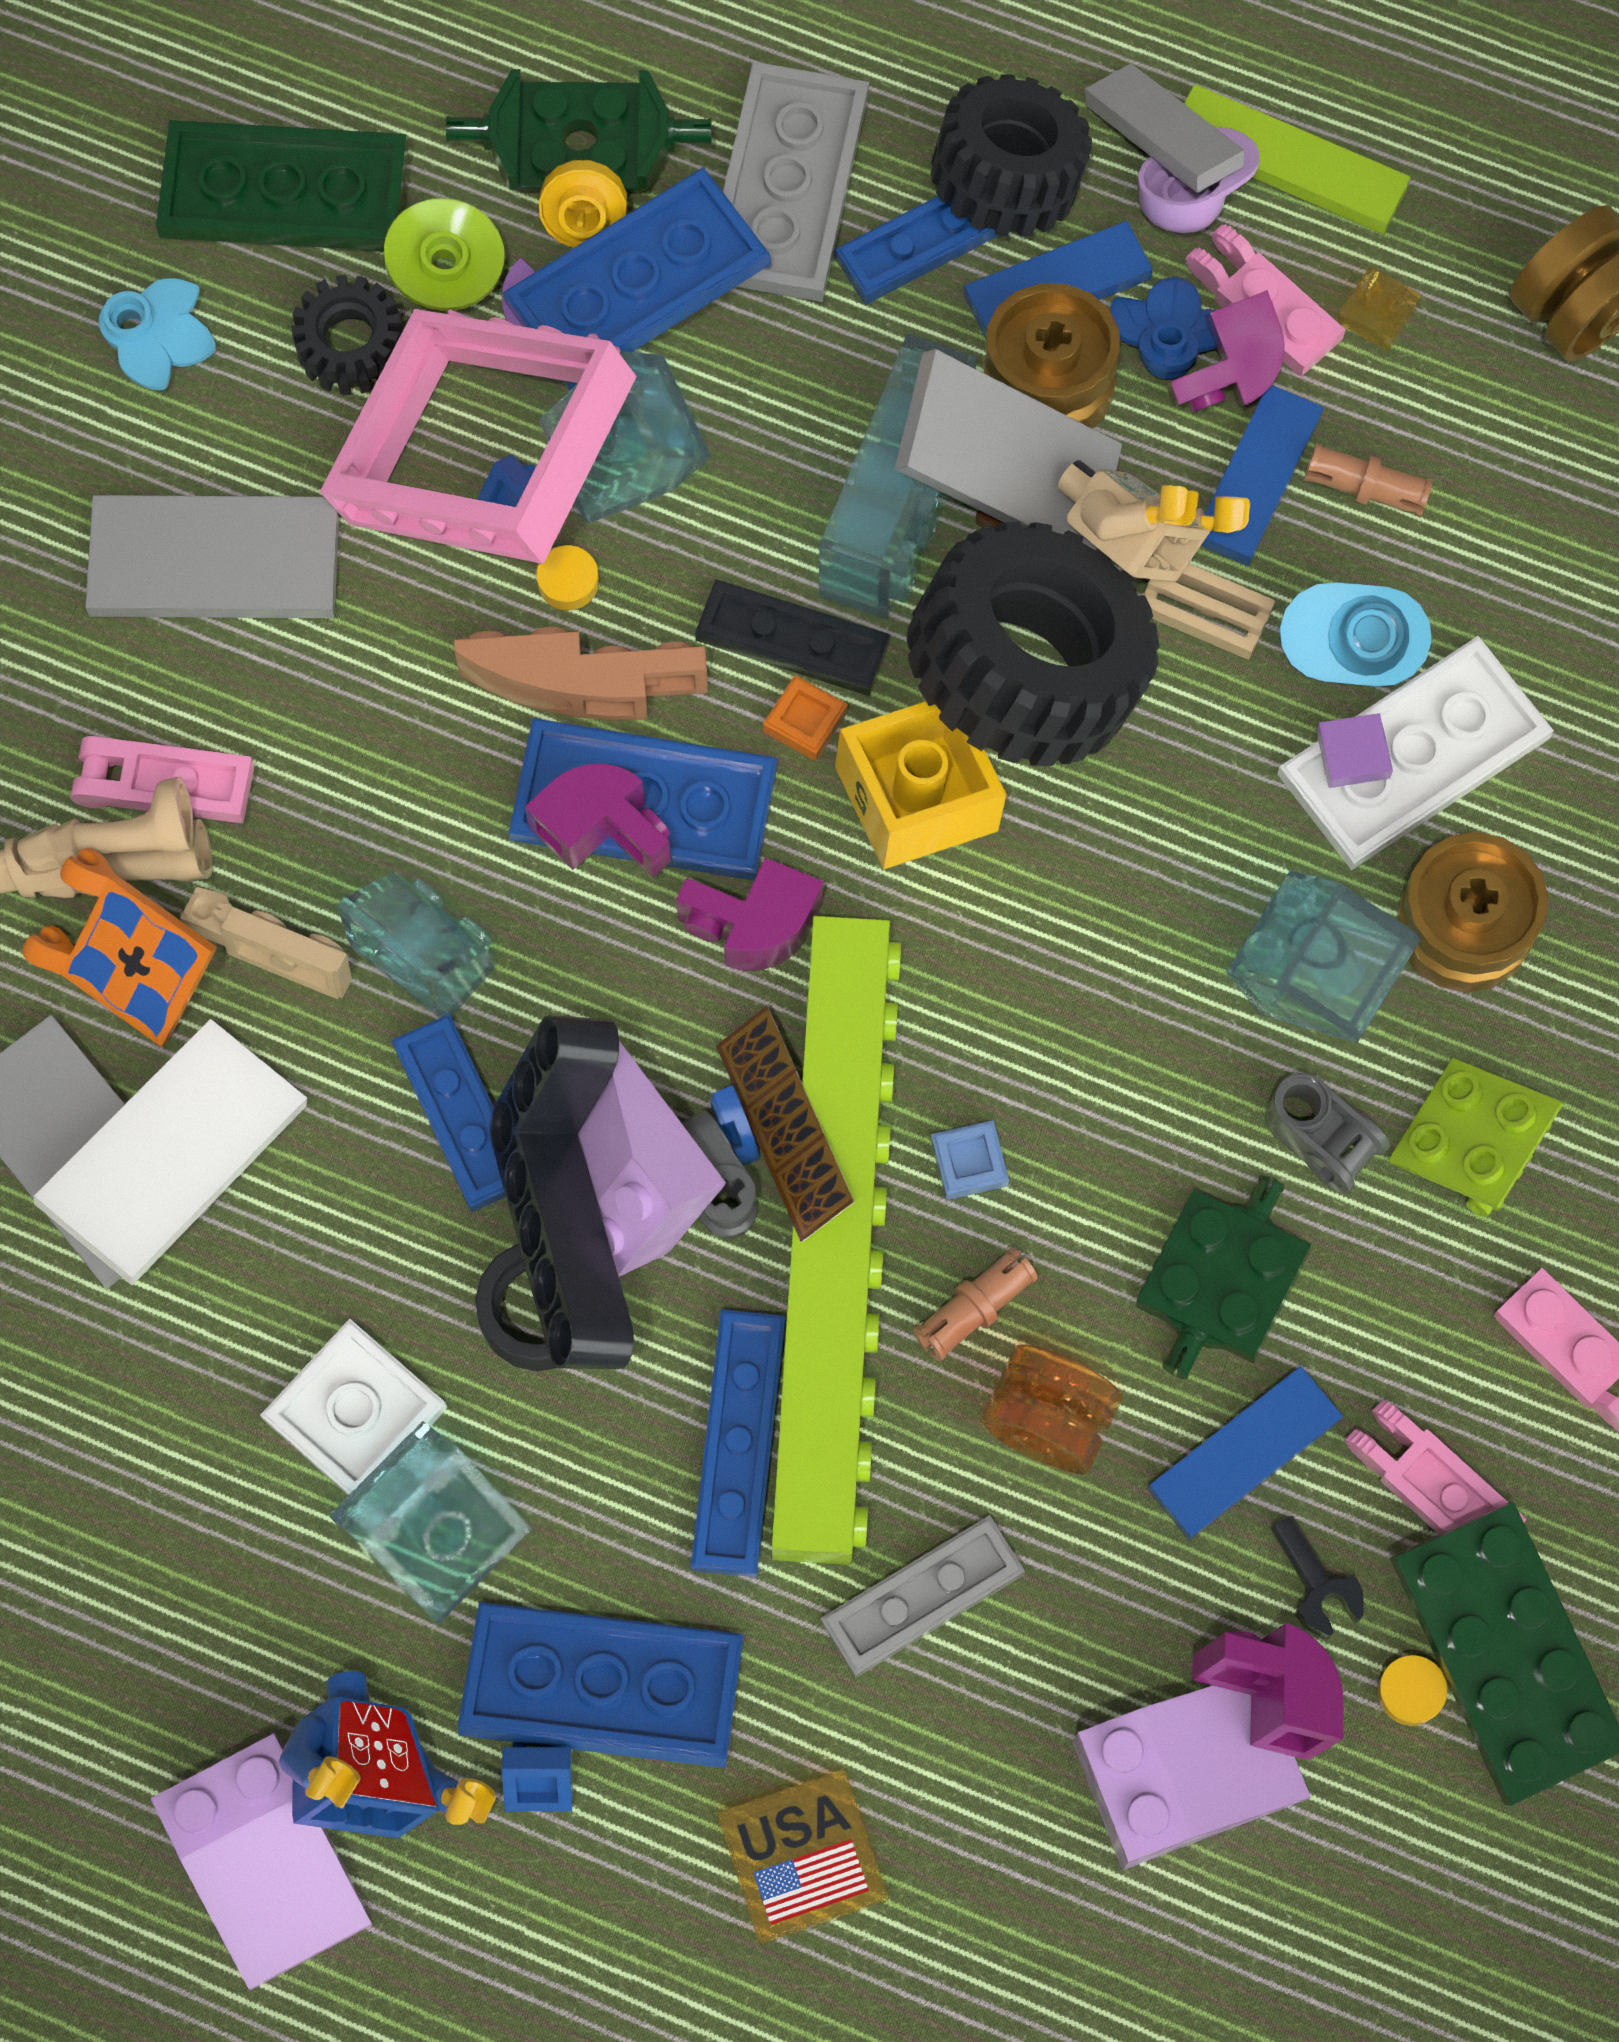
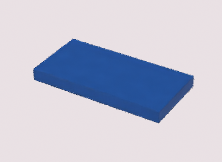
[502,167,771,391]
[509,718,778,881]
[458,1602,743,1768]

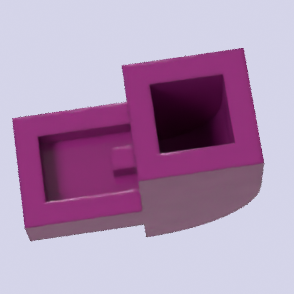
[1165,290,1284,412]
[525,764,671,878]
[676,858,824,971]
[1192,1623,1344,1760]

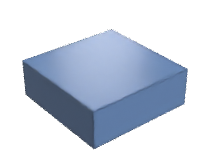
[930,1120,1009,1200]

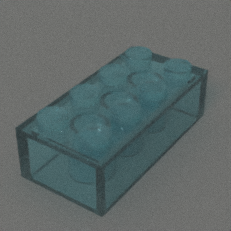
[819,333,977,620]

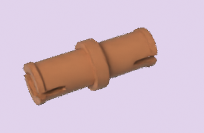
[1304,443,1433,517]
[913,1248,1038,1362]

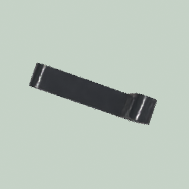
[490,1015,634,1369]

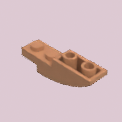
[454,627,708,721]

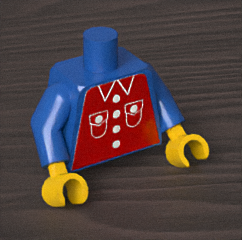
[279,1671,496,1838]

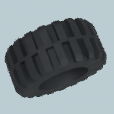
[906,521,1160,766]

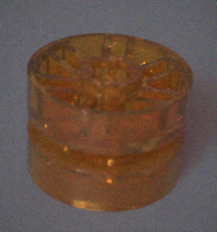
[979,1344,1123,1475]

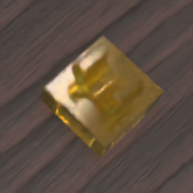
[1337,266,1422,352]

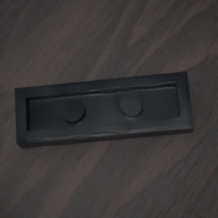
[695,579,890,696]

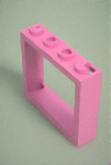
[320,309,637,564]

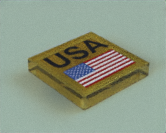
[717,1769,889,1946]

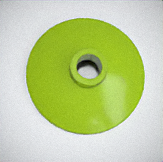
[384,198,505,311]

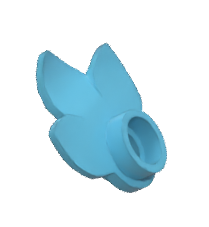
[99,278,216,390]

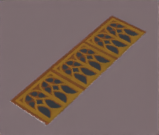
[716,1006,855,1243]

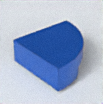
[710,1085,760,1166]

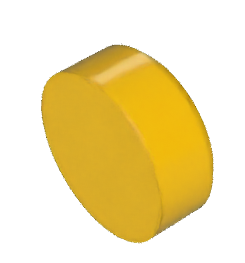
[536,545,599,610]
[1377,1655,1447,1726]

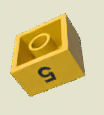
[835,701,1006,870]

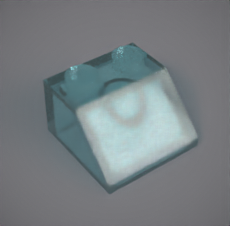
[539,351,711,522]
[1226,870,1421,1043]
[337,871,495,1018]
[329,1421,531,1625]

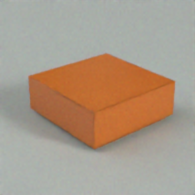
[763,675,848,762]

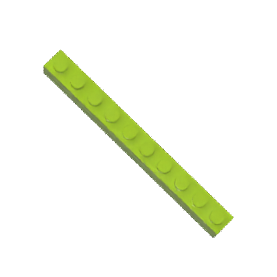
[772,916,901,1565]

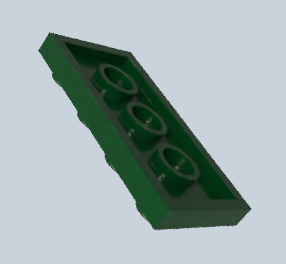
[156,120,409,251]
[1389,1502,1619,1806]

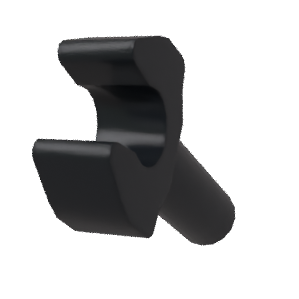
[1270,1515,1364,1640]

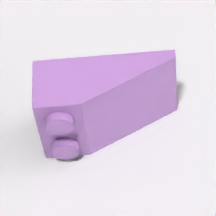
[578,1041,726,1277]
[1073,1685,1311,1870]
[151,1733,373,1990]

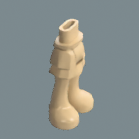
[0,777,213,898]

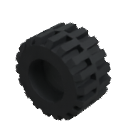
[930,74,1092,237]

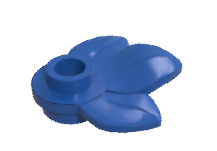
[1111,276,1216,379]

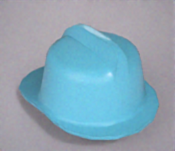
[1280,582,1432,686]

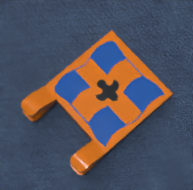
[22,848,217,1047]

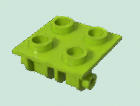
[1388,1058,1563,1217]

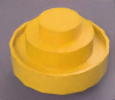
[539,160,627,248]

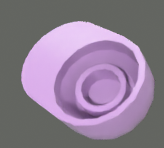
[1137,127,1260,233]

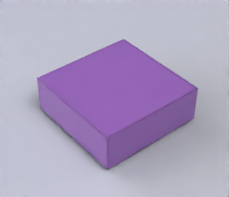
[1316,713,1393,788]

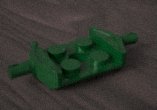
[446,69,712,191]

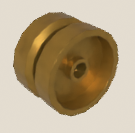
[1509,205,1619,362]
[983,283,1120,428]
[1395,832,1549,993]

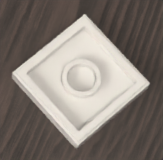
[260,1319,448,1505]

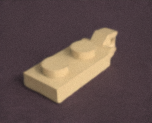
[180,887,352,1000]

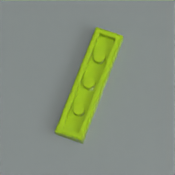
[1184,84,1411,234]

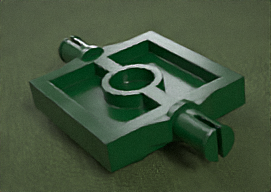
[1136,1176,1311,1379]

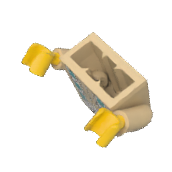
[1058,460,1250,582]

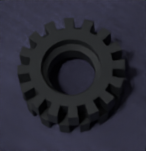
[291,275,403,395]

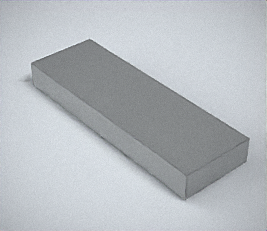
[1085,63,1244,193]
[820,1515,1025,1678]

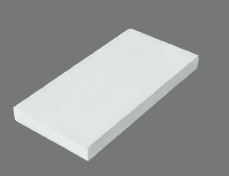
[1277,636,1554,871]
[34,1019,307,1285]

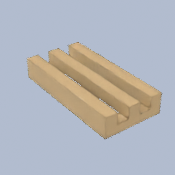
[1142,564,1276,660]

